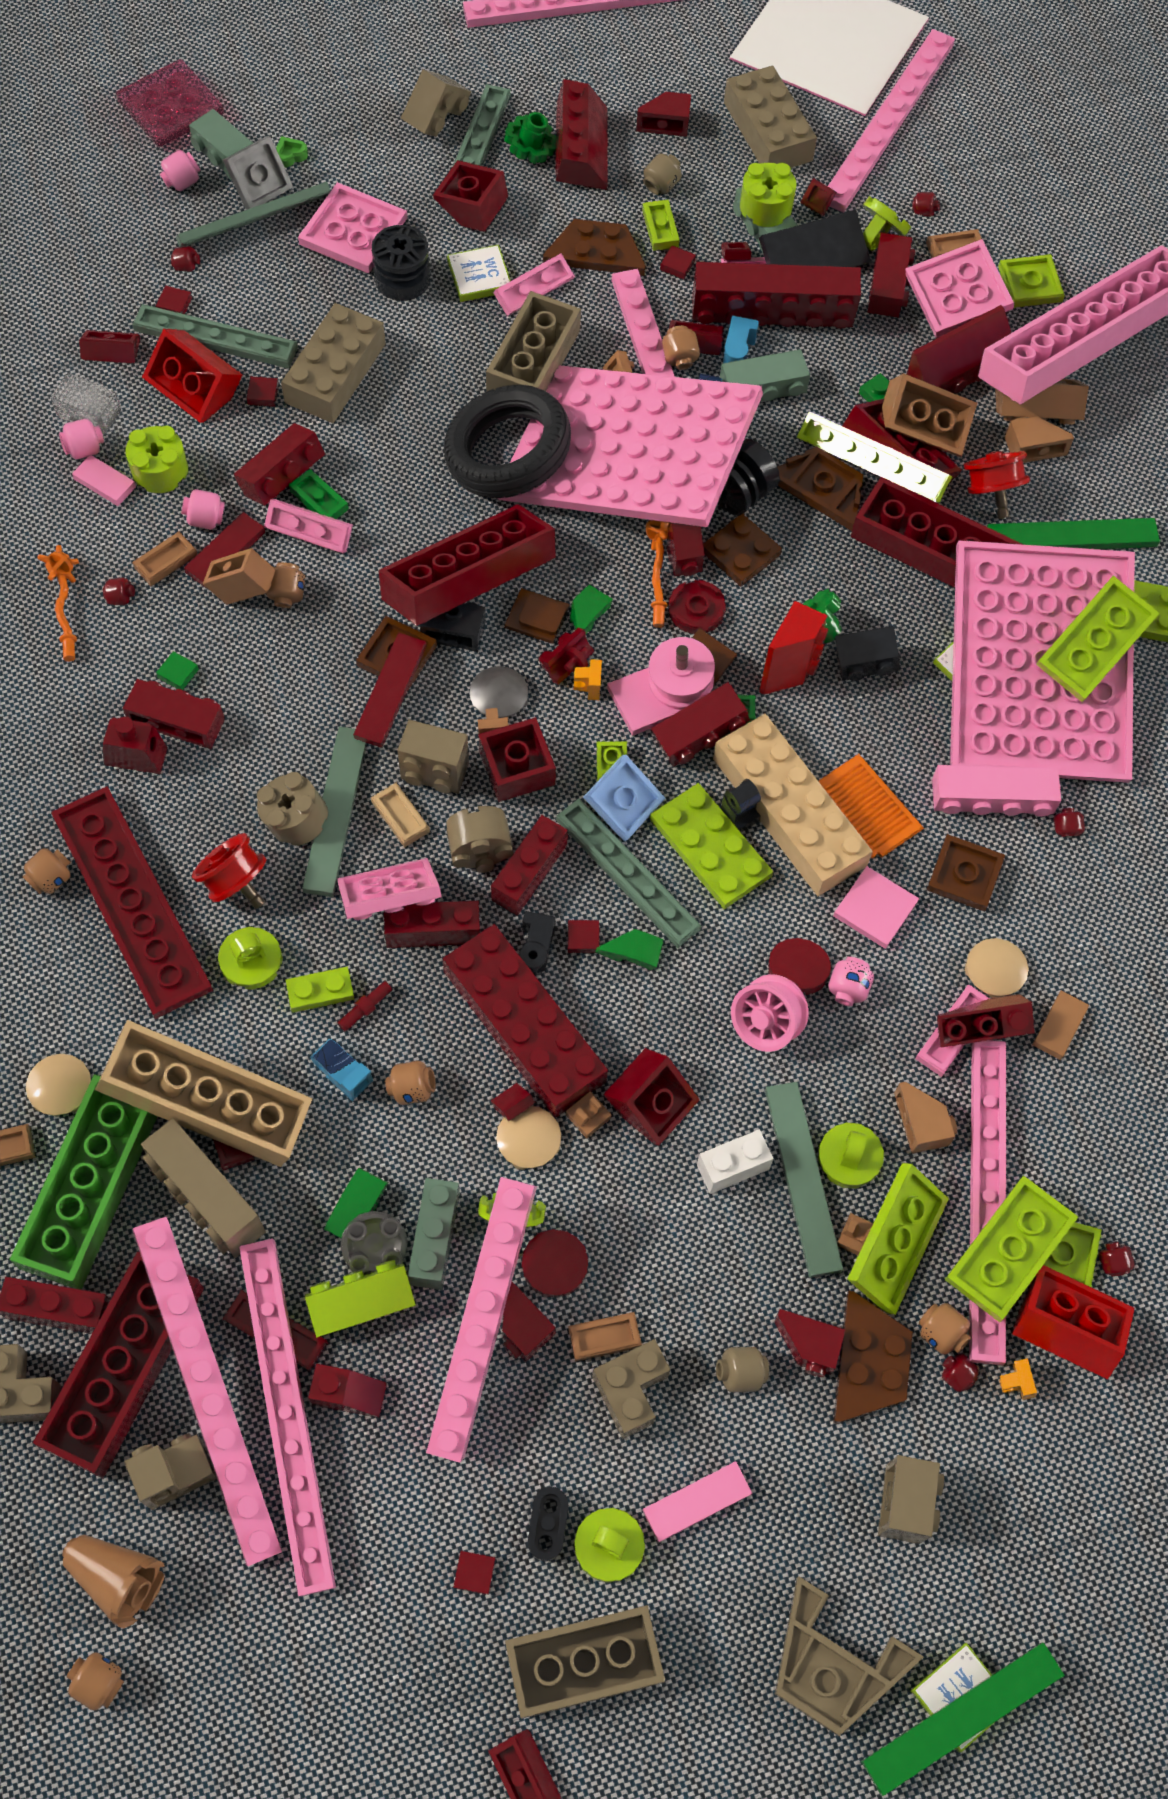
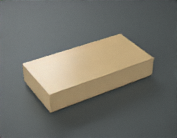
[371,782,430,848]

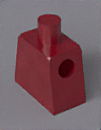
[103,717,168,774]

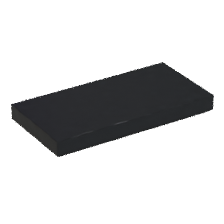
[759,210,871,267]

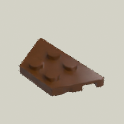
[543,219,645,276]
[778,447,863,531]
[833,1291,913,1424]

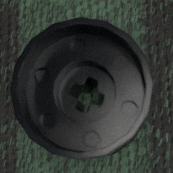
[371,225,430,301]
[717,438,780,516]

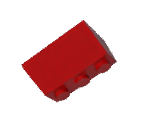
[142,328,243,423]
[759,601,829,695]
[1012,1265,1135,1380]

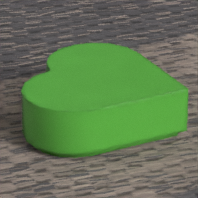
[276,136,308,168]

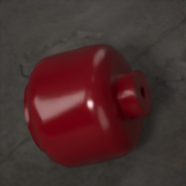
[912,192,940,217]
[171,246,200,272]
[103,577,135,605]
[1053,808,1085,837]
[1098,1241,1135,1277]
[942,1354,979,1392]

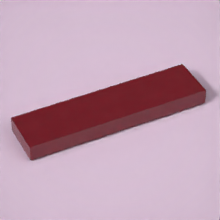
[353,632,427,748]

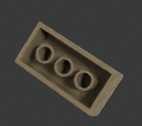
[724,65,817,168]
[486,291,581,392]
[281,303,386,424]
[141,1118,266,1258]
[505,1605,665,1719]

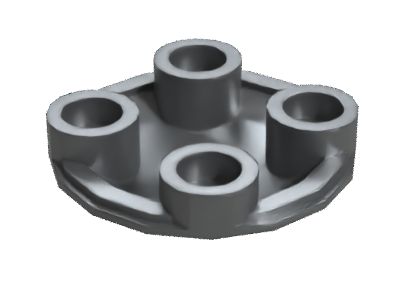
[470,666,528,718]
[341,1211,408,1275]

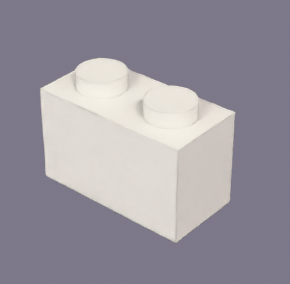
[697,1129,774,1194]

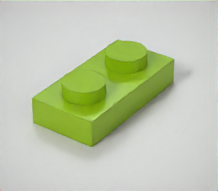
[642,200,680,251]
[285,966,355,1013]

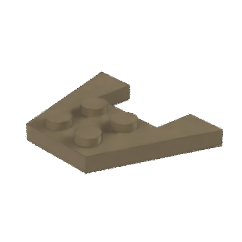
[775,1576,924,1736]

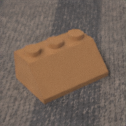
[882,373,977,457]
[995,379,1089,424]

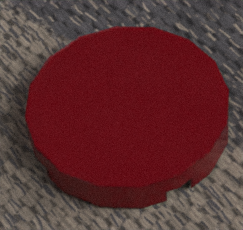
[668,580,726,634]
[768,938,831,995]
[522,1229,588,1297]

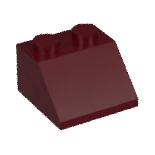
[433,160,508,232]
[603,1048,700,1146]

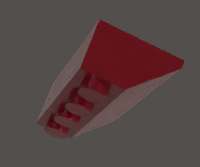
[556,79,608,190]
[906,305,1011,393]
[842,399,962,497]

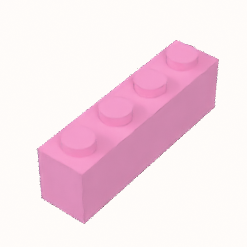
[932,765,1061,817]

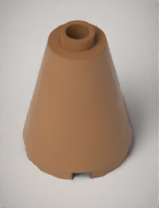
[62,1535,165,1628]

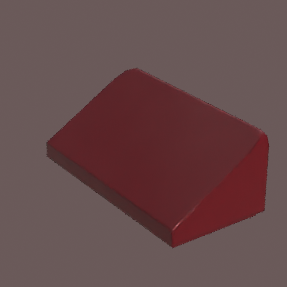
[669,320,724,355]
[79,330,140,363]
[488,1729,561,1799]

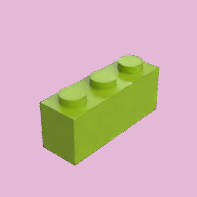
[305,1260,416,1338]

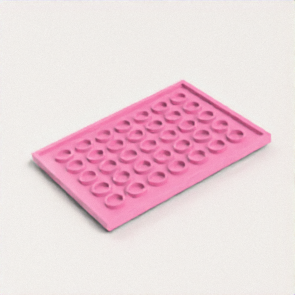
[498,366,763,527]
[950,541,1135,783]

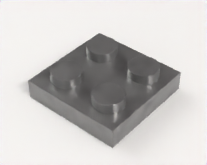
[223,136,293,210]

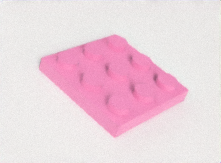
[298,182,407,273]
[906,239,1014,338]
[337,858,441,920]

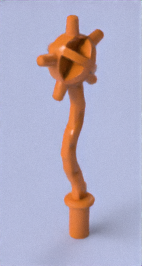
[645,520,669,628]
[37,545,79,662]

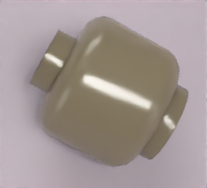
[643,153,682,195]
[716,1347,769,1393]

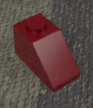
[636,91,692,137]
[666,522,704,577]
[502,1282,556,1362]
[774,1309,845,1377]
[308,1363,387,1418]

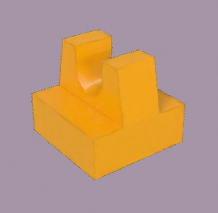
[573,659,602,701]
[999,1358,1037,1400]

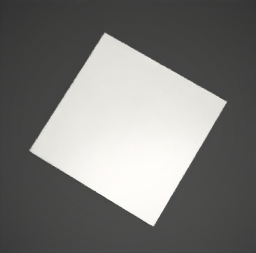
[730,0,929,116]

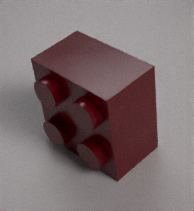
[478,717,556,802]

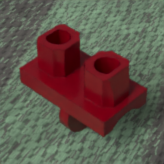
[538,627,594,685]

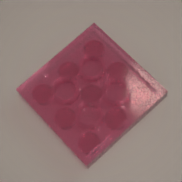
[115,59,224,148]

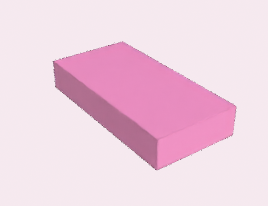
[72,455,136,506]

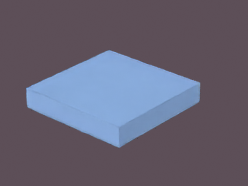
[583,754,665,841]

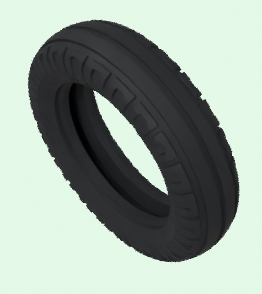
[444,385,571,498]

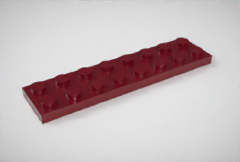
[51,786,213,1019]

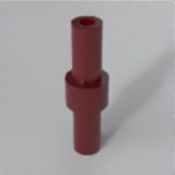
[337,981,393,1032]

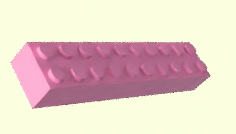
[978,245,1168,405]

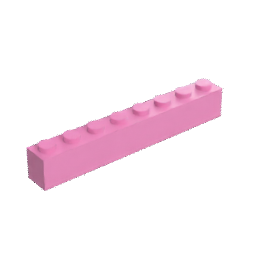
[426,1177,537,1462]

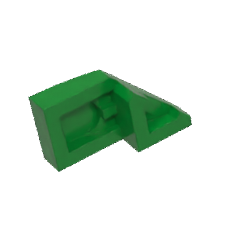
[569,584,613,634]
[595,929,663,970]

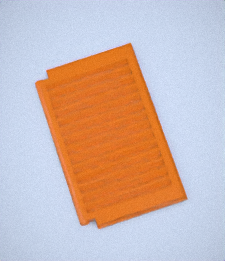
[818,754,924,858]

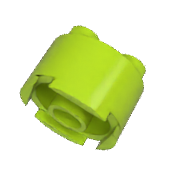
[740,163,796,227]
[125,426,188,493]

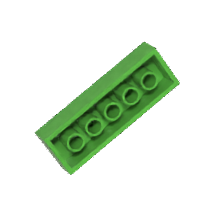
[10,1074,158,1290]

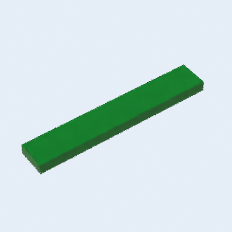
[987,518,1160,549]
[861,1642,1065,1796]

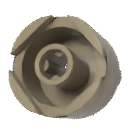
[257,772,328,846]
[446,806,514,873]

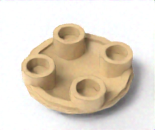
[964,938,1029,998]
[26,1054,91,1116]
[496,1106,561,1170]

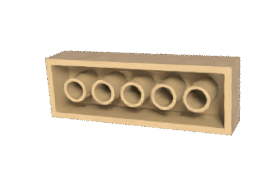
[713,713,873,897]
[95,1020,313,1167]

